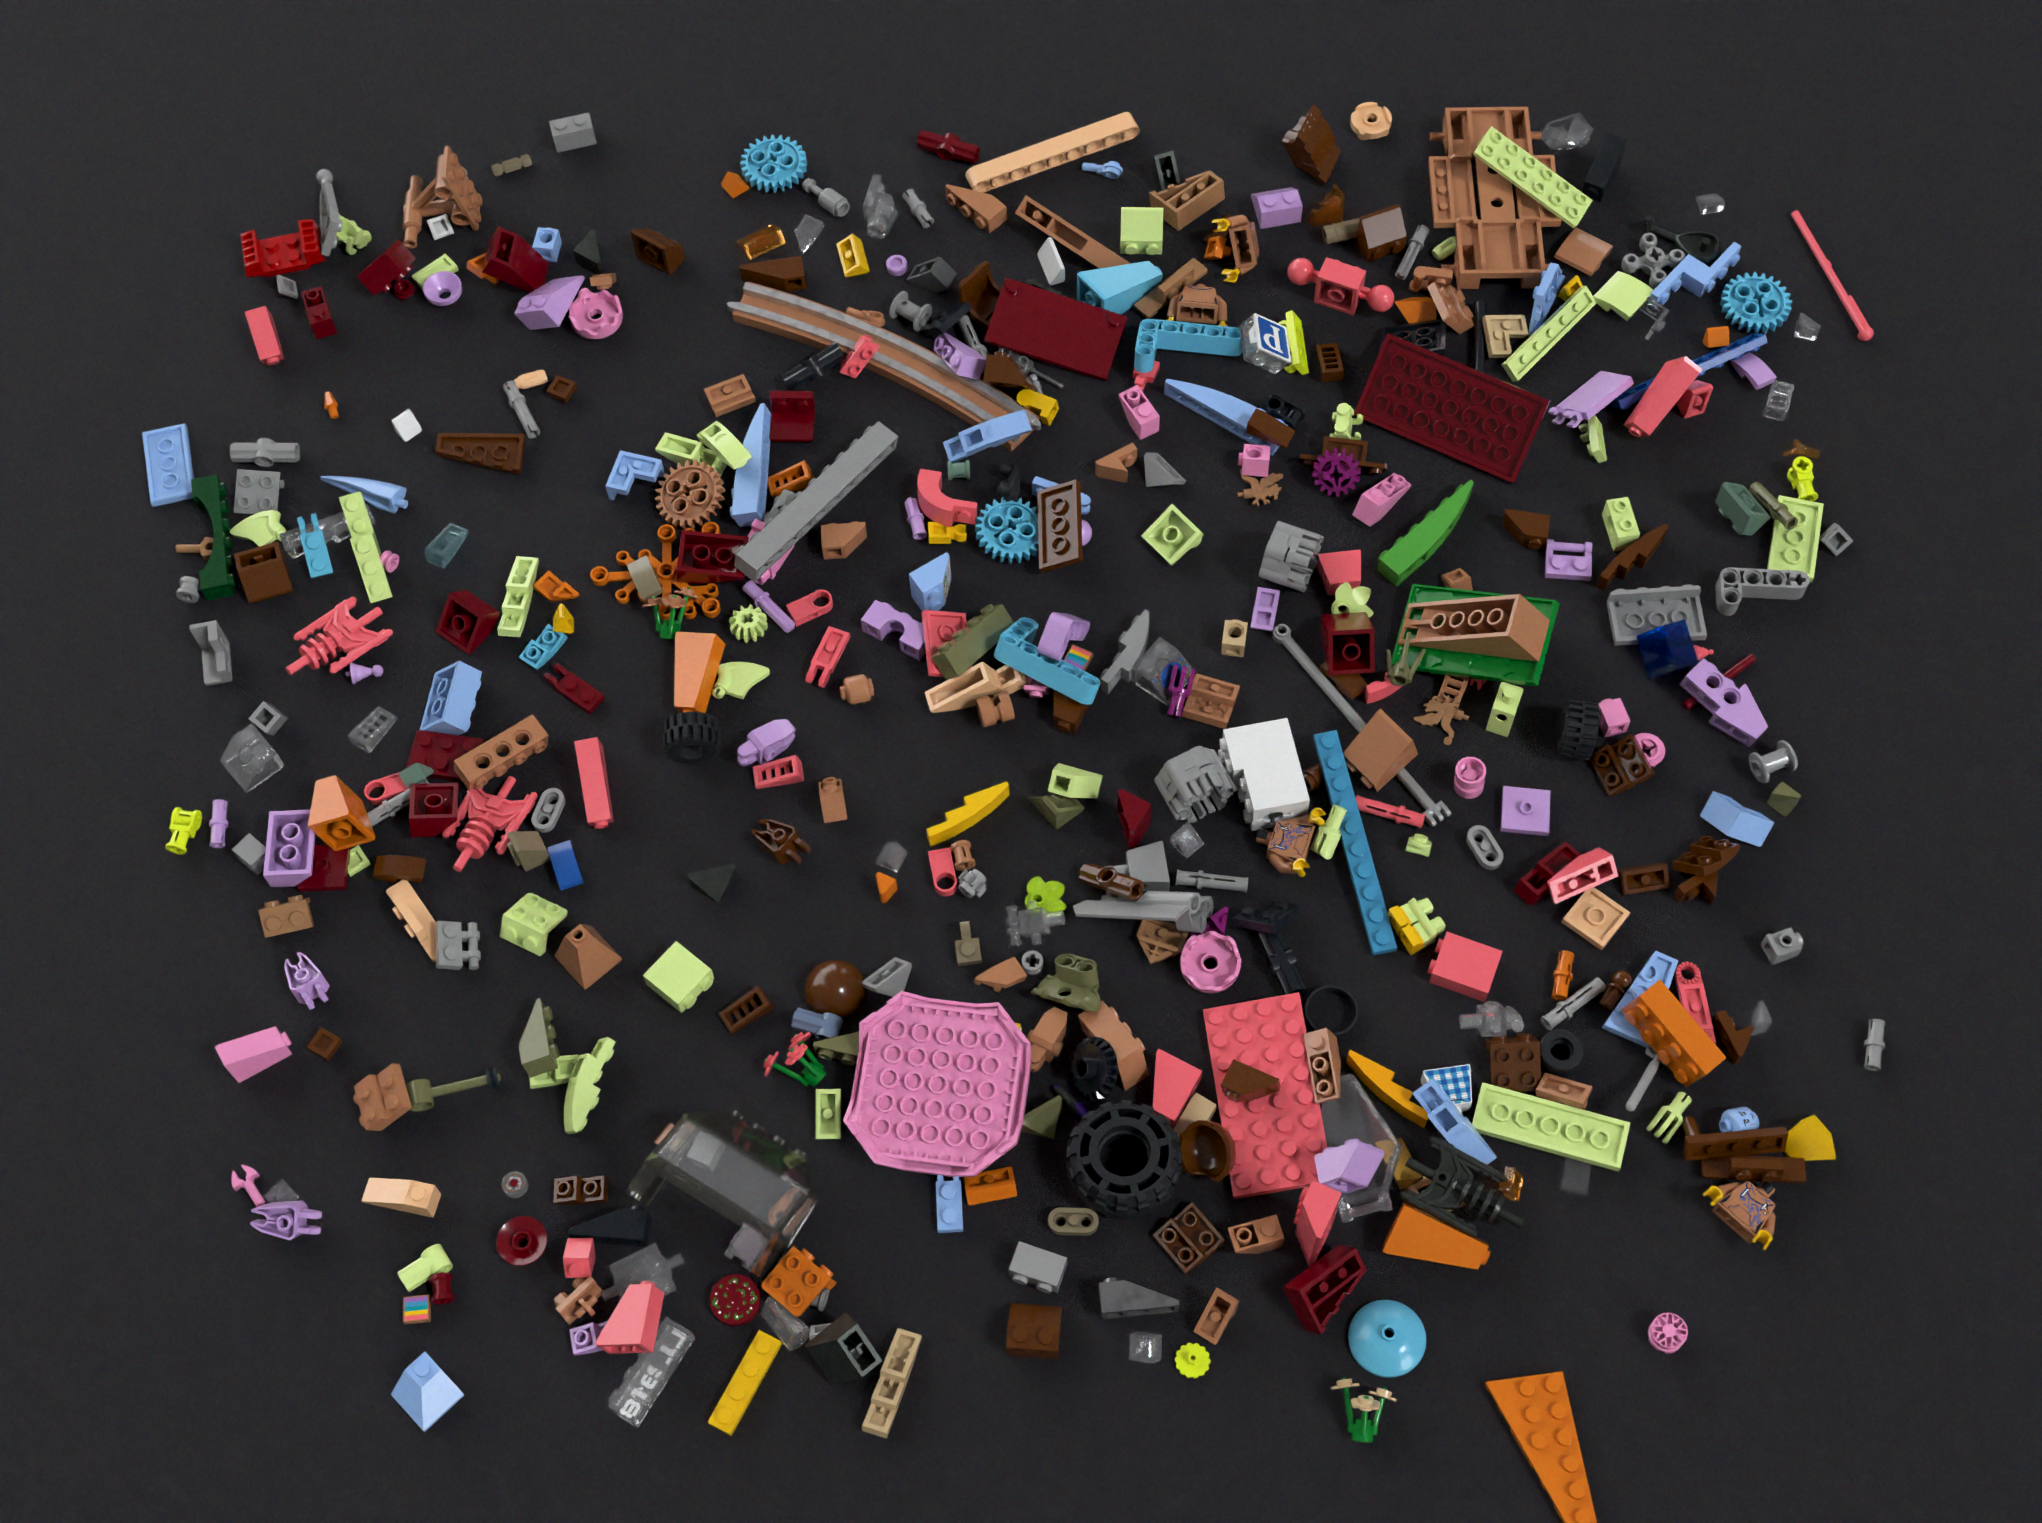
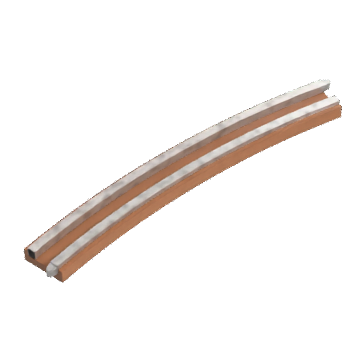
[727,282,1041,452]

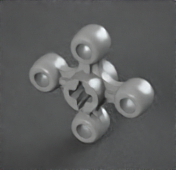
[1621,233,1685,289]

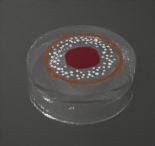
[502,1171,528,1198]

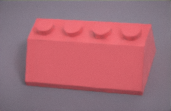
[1293,1180,1342,1267]

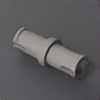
[902,189,934,228]
[1864,1019,1885,1071]

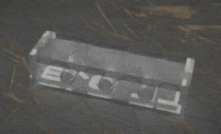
[608,1317,695,1428]

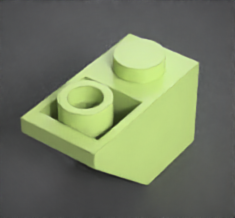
[1048,763,1103,798]

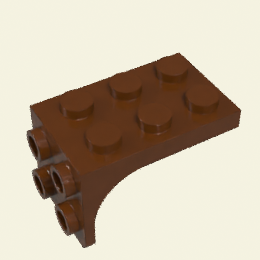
[958,261,1001,330]

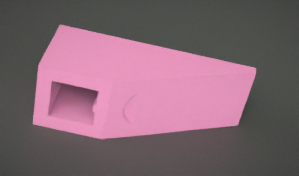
[1352,473,1412,527]

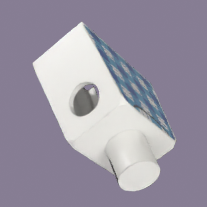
[1421,1064,1472,1114]

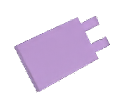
[1548,371,1634,428]

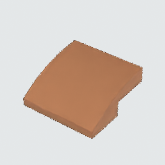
[1554,227,1613,276]
[1182,673,1240,729]

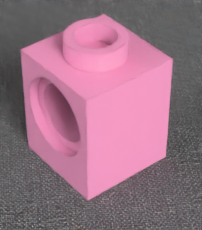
[1238,444,1270,477]
[1598,698,1630,738]

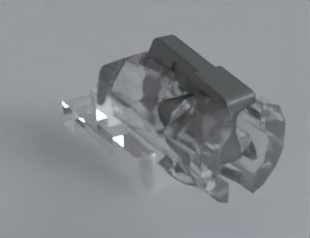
[863,174,898,239]

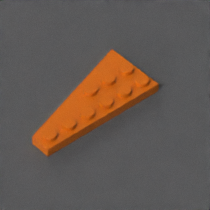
[1484,1371,1597,1523]

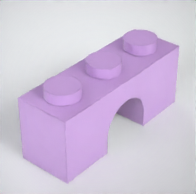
[861,600,926,661]

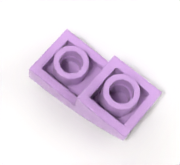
[570,1321,608,1355]

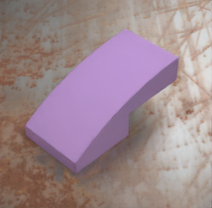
[1730,352,1777,390]
[1250,587,1280,632]

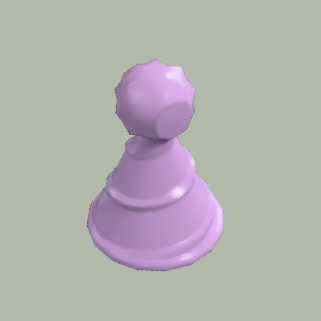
[346,662,383,684]

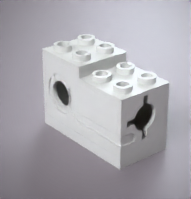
[1218,718,1310,831]

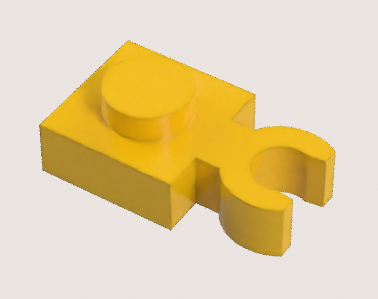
[928,522,967,544]

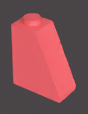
[245,306,284,366]
[1153,1048,1202,1129]
[596,1281,664,1354]

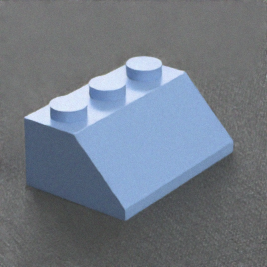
[420,661,482,735]

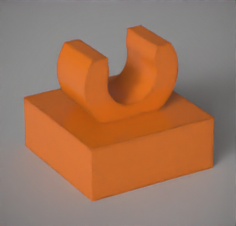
[1204,236,1232,261]

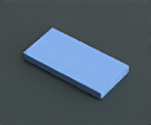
[142,423,194,507]

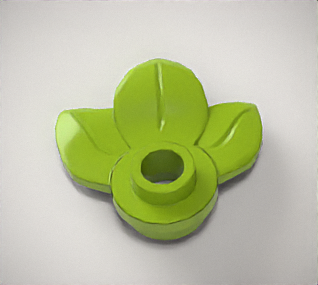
[1025,876,1067,914]

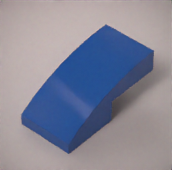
[547,840,583,890]

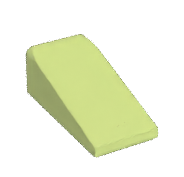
[816,1089,842,1139]

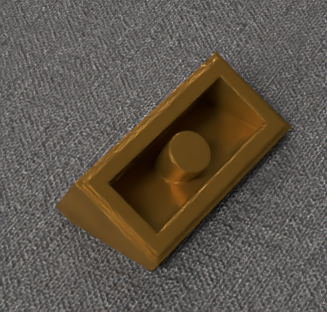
[1377,1138,1423,1190]

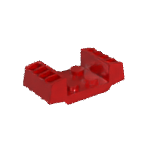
[240,219,325,277]

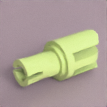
[1310,804,1347,860]
[1646,1092,1692,1144]

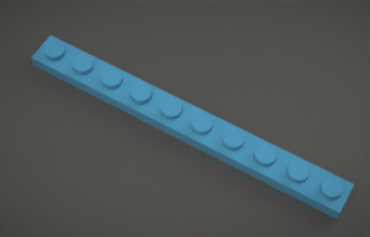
[1313,730,1397,956]

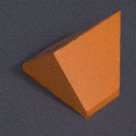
[1394,297,1437,324]

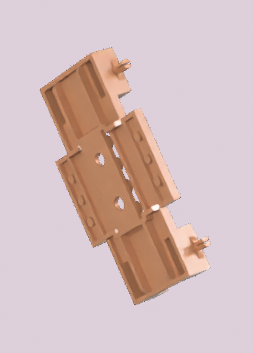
[1428,107,1562,289]

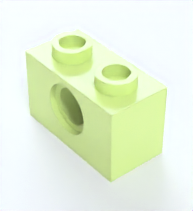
[1602,497,1640,552]

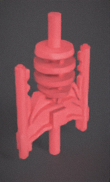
[285,596,393,675]
[442,776,538,872]

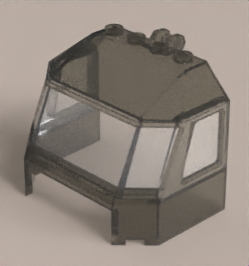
[625,1109,819,1280]

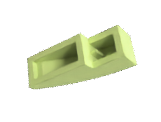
[655,432,727,478]

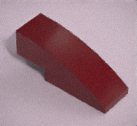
[1513,841,1581,906]

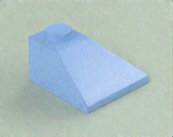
[391,1352,464,1432]

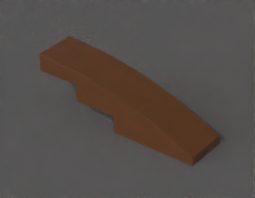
[1596,524,1669,591]

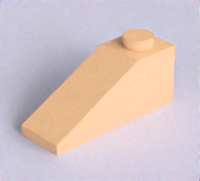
[361,1178,441,1218]

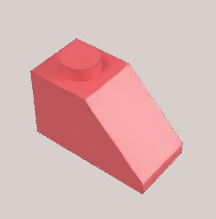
[1676,380,1713,419]

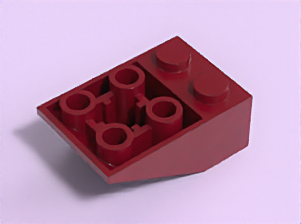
[482,226,549,293]

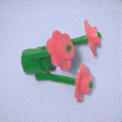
[763,1032,827,1087]

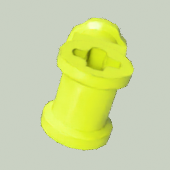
[1787,456,1818,502]
[165,807,202,855]

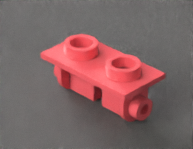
[839,334,880,379]

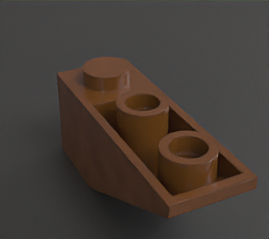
[739,256,807,292]

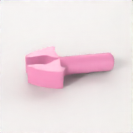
[231,1165,265,1207]

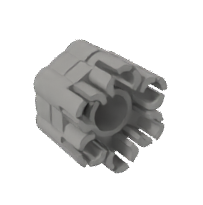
[1259,521,1324,592]
[1154,746,1237,823]

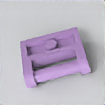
[1545,539,1592,581]

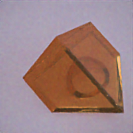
[1309,184,1345,226]

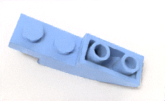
[943,410,1032,463]
[1412,1077,1497,1165]

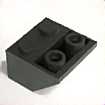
[804,1312,883,1384]

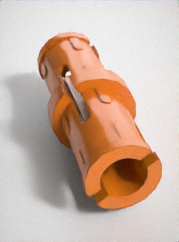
[1551,950,1574,1001]

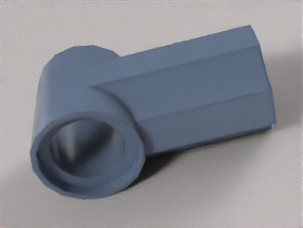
[791,1007,844,1041]

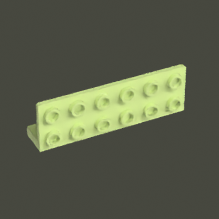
[1473,126,1593,228]

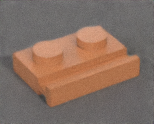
[704,374,756,417]

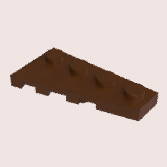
[435,433,526,475]

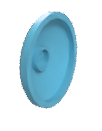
[1348,1300,1426,1378]

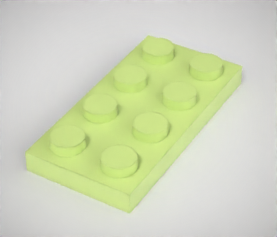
[1767,495,1824,583]

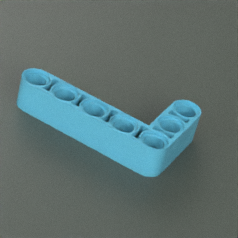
[1134,319,1244,373]
[994,617,1101,705]

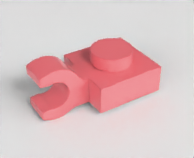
[1133,361,1160,392]

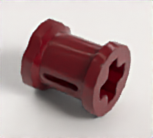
[429,1273,455,1305]

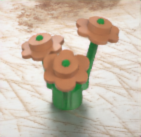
[642,587,699,639]

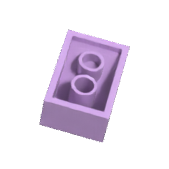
[514,275,585,330]

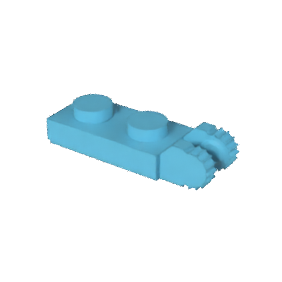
[297,513,334,579]

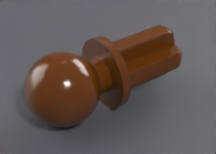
[1600,970,1632,1011]

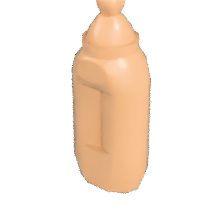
[507,370,548,389]

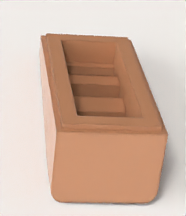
[1436,675,1470,709]

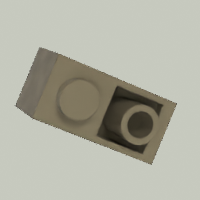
[507,831,551,872]

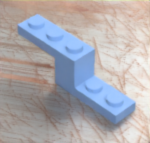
[1647,242,1741,310]

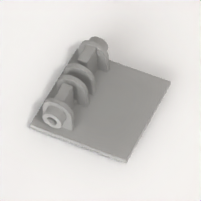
[234,469,284,514]

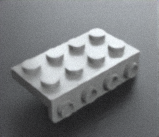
[1606,584,1707,646]

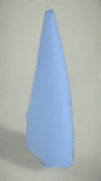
[320,476,408,514]

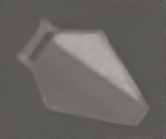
[1321,1074,1402,1223]

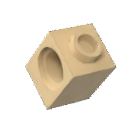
[1221,619,1248,657]

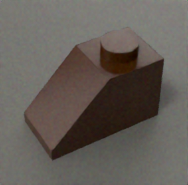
[1502,509,1550,550]
[1221,1059,1281,1103]

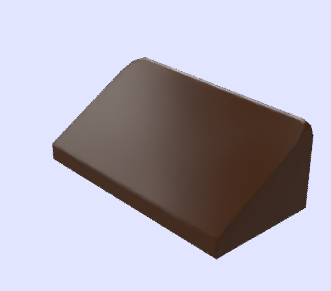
[1617,863,1670,895]

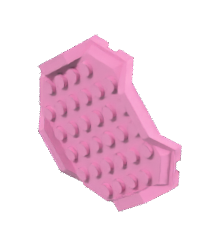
[843,991,1032,1177]

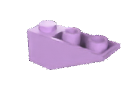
[933,332,986,380]

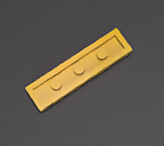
[707,1330,782,1436]

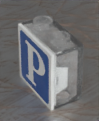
[1239,313,1291,374]

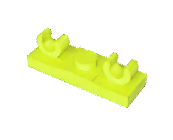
[1278,310,1309,375]

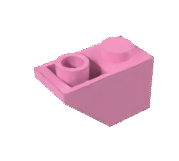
[1119,385,1160,440]

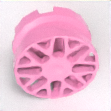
[1647,1313,1688,1354]

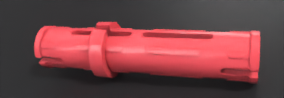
[1356,795,1425,828]

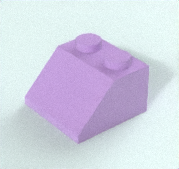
[1251,187,1303,229]

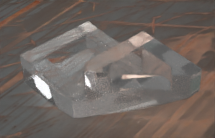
[794,214,825,253]

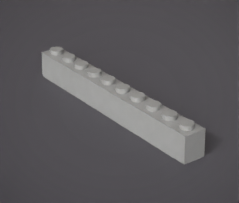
[734,421,899,582]

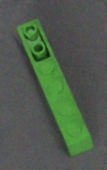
[1377,479,1474,587]

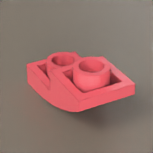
[1364,672,1402,704]

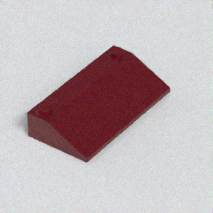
[984,278,1128,381]

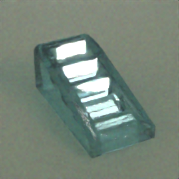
[424,523,469,568]

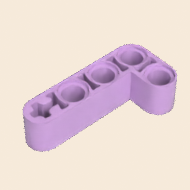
[1037,612,1090,661]

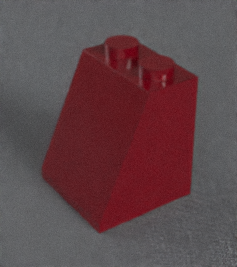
[1321,612,1375,675]

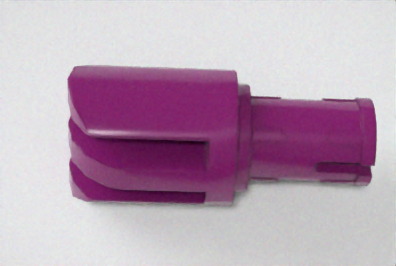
[1167,664,1196,718]

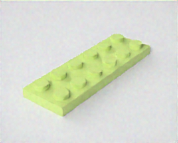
[1472,1082,1630,1172]

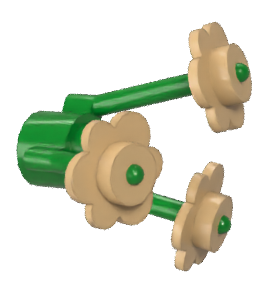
[1331,1377,1397,1442]

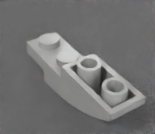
[1100,609,1149,694]

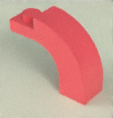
[917,469,977,527]

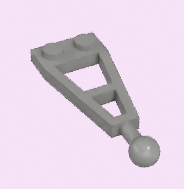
[316,169,342,256]

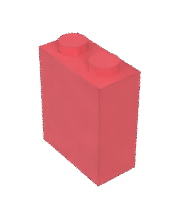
[1427,932,1503,1002]

